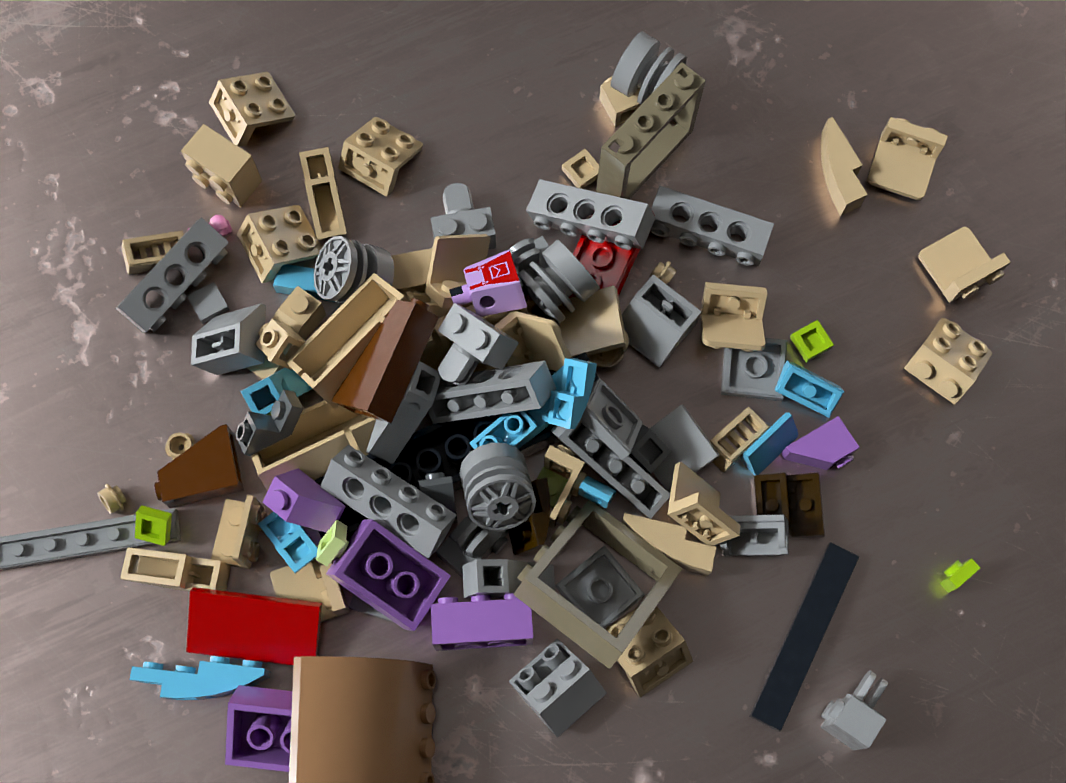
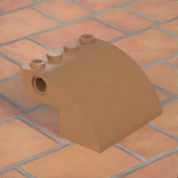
[289,656,436,783]

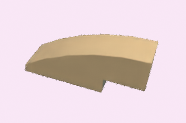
[821,117,868,216]
[299,147,347,240]
[622,513,716,577]
[120,547,231,592]

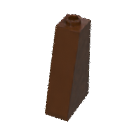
[332,298,439,424]

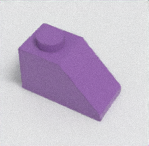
[781,416,860,470]
[262,468,346,532]

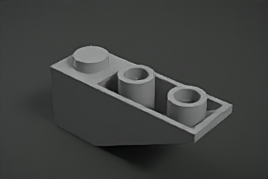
[366,361,441,464]
[462,559,555,598]

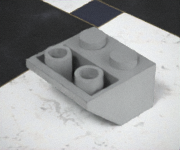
[622,275,701,368]
[191,303,266,375]
[509,638,607,738]

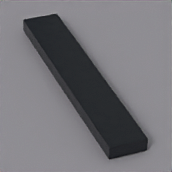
[749,542,860,732]

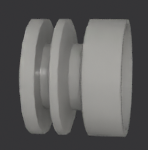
[611,31,687,105]
[314,236,394,303]
[517,239,600,324]
[460,443,536,531]

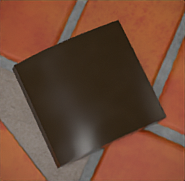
[754,472,825,538]
[508,478,550,555]

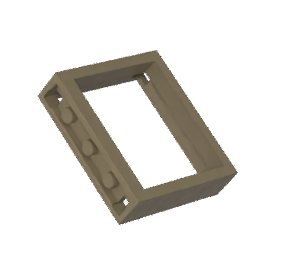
[596,62,706,199]
[514,500,682,669]

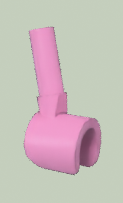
[188,215,232,236]

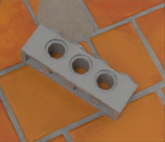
[526,179,655,250]
[651,186,774,266]
[115,217,229,333]
[428,361,556,424]
[550,419,670,519]
[320,445,456,558]

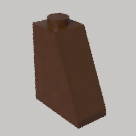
[154,424,244,508]

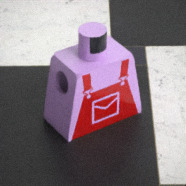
[449,250,527,317]

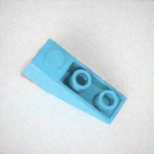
[240,368,312,415]

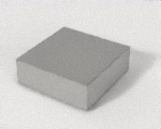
[187,282,230,324]

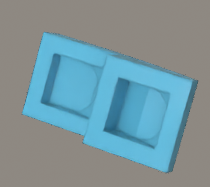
[548,358,597,429]
[578,476,616,509]
[258,511,318,574]

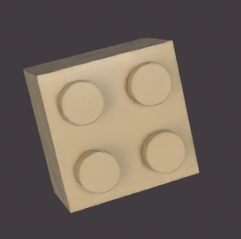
[181,124,262,207]

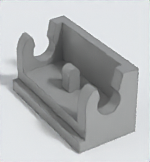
[720,515,789,556]

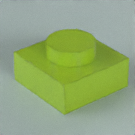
[790,320,834,363]
[135,505,172,546]
[940,558,980,593]

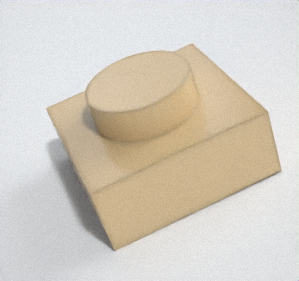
[562,148,599,189]

